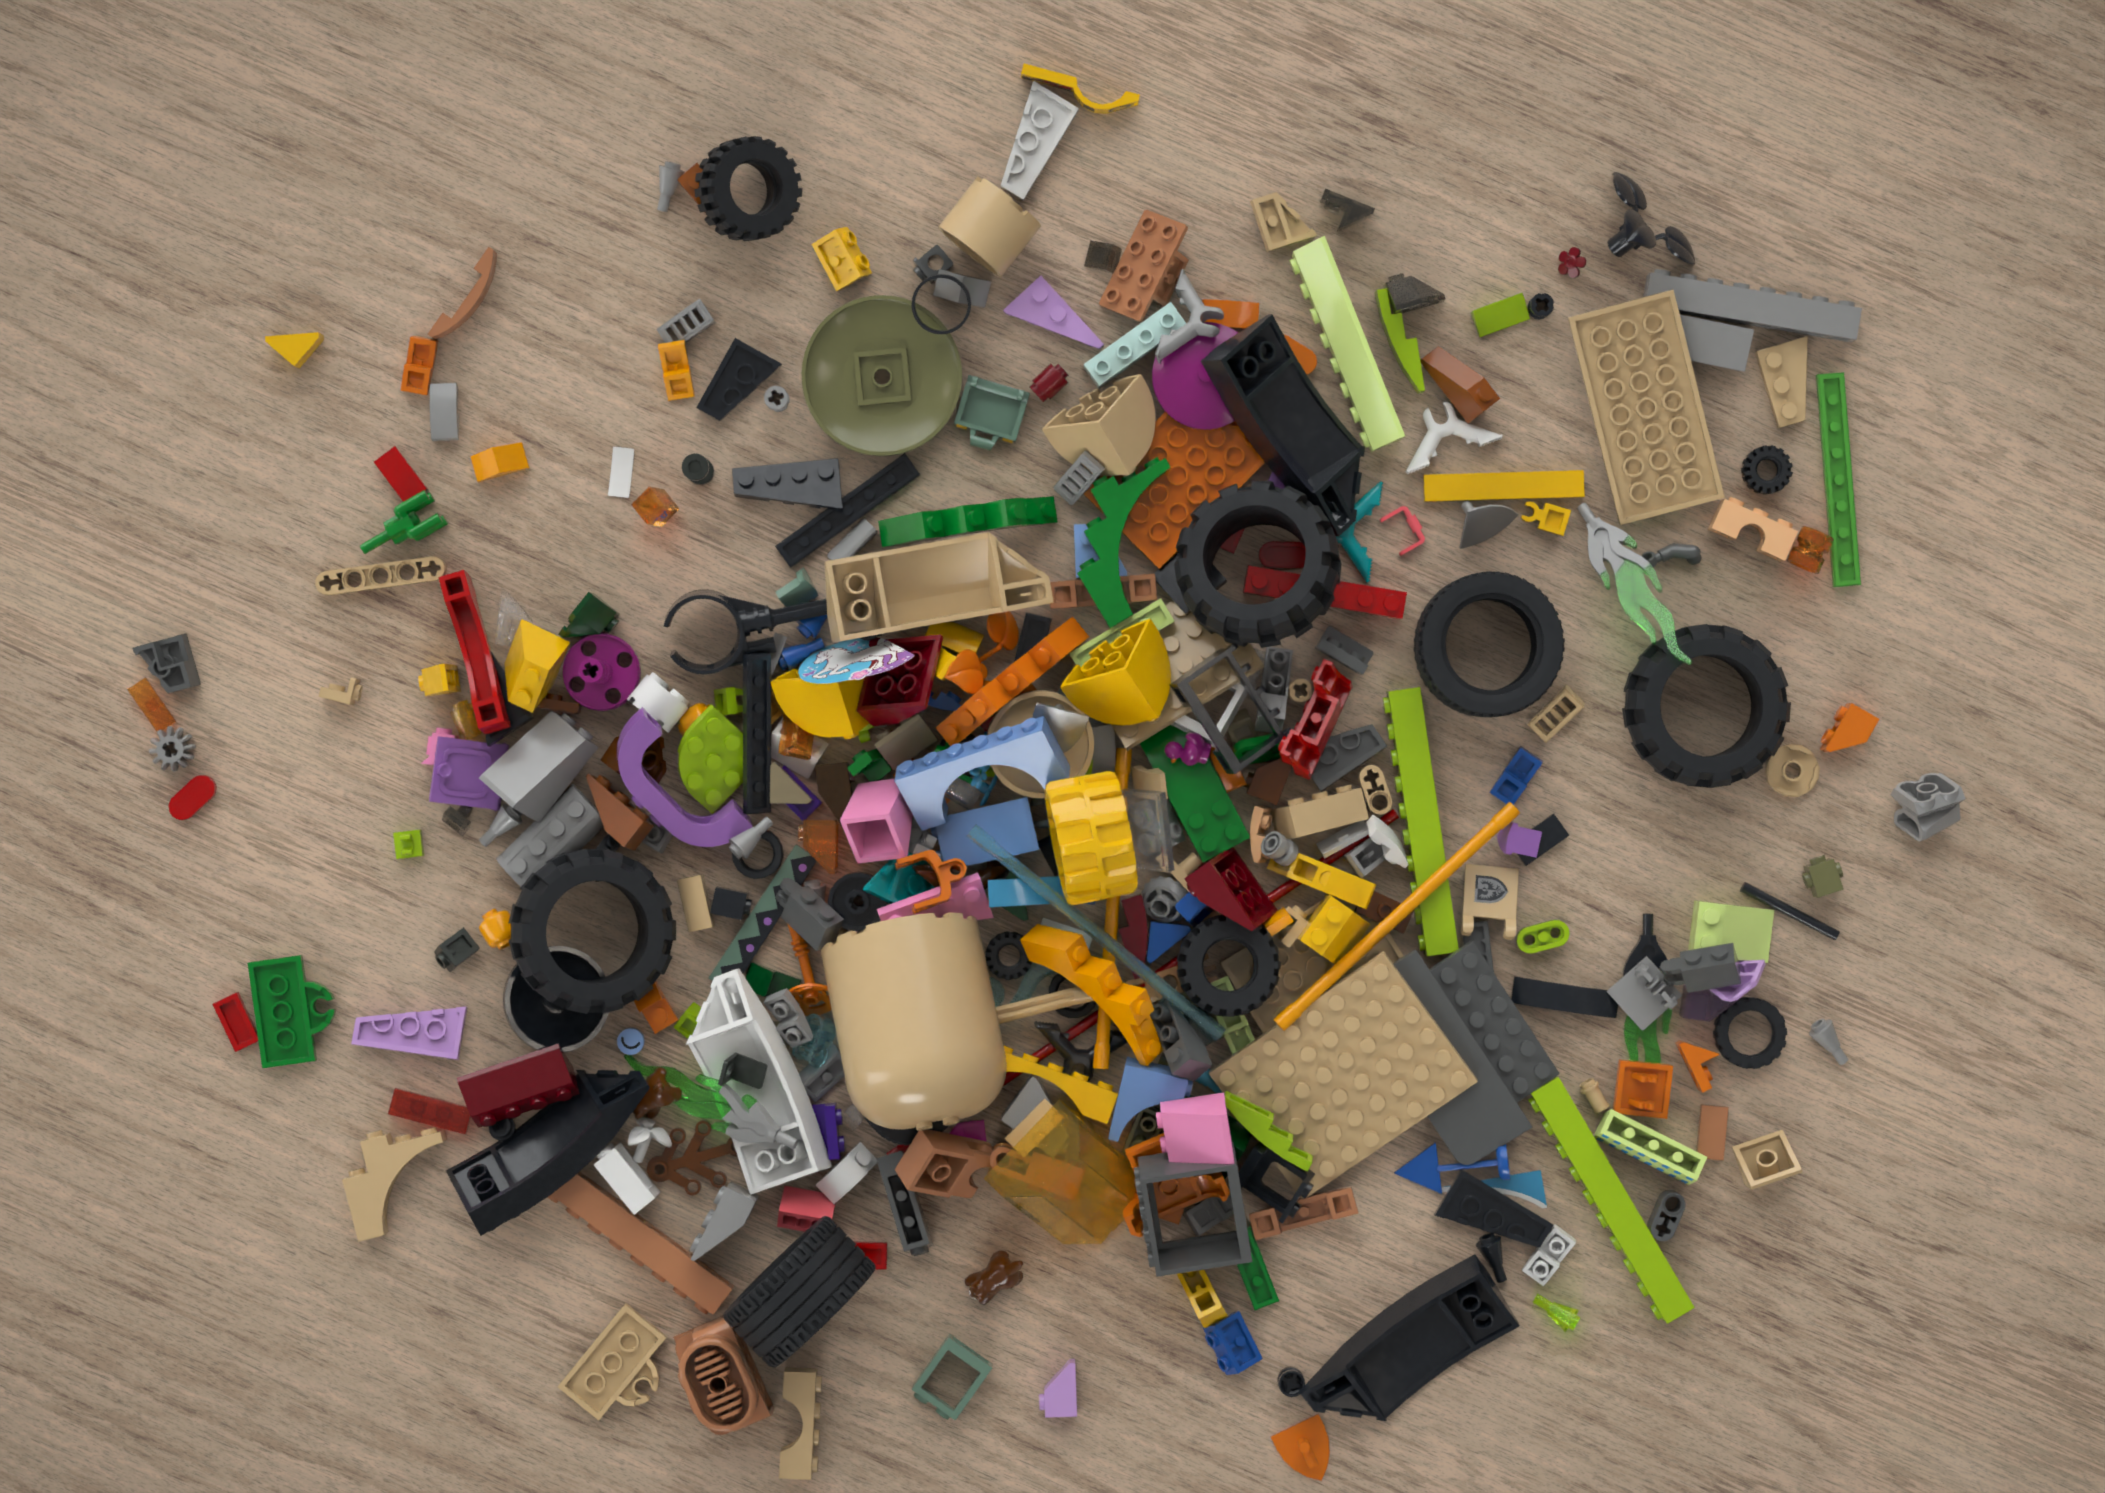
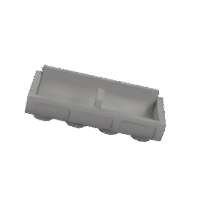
[496,784,604,887]

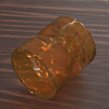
[1787,526,1834,574]

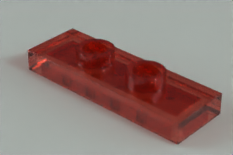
[388,1088,471,1134]

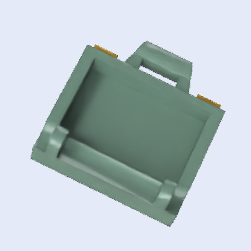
[954,375,1030,451]

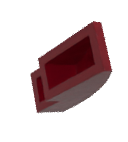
[1119,893,1148,979]

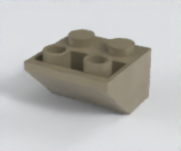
[874,714,938,771]

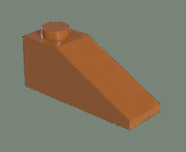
[1420,346,1501,424]

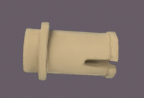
[1579,1078,1610,1114]

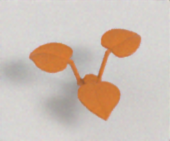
[945,611,1037,695]

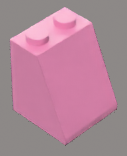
[840,779,913,864]
[1156,1092,1235,1165]

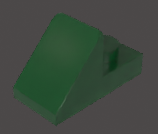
[746,962,801,998]

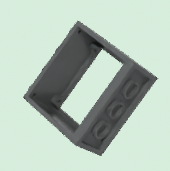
[1134,1142,1253,1277]

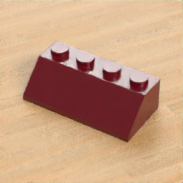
[457,1044,580,1128]

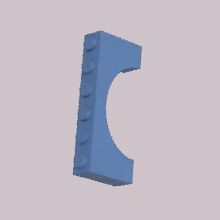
[894,716,1070,831]

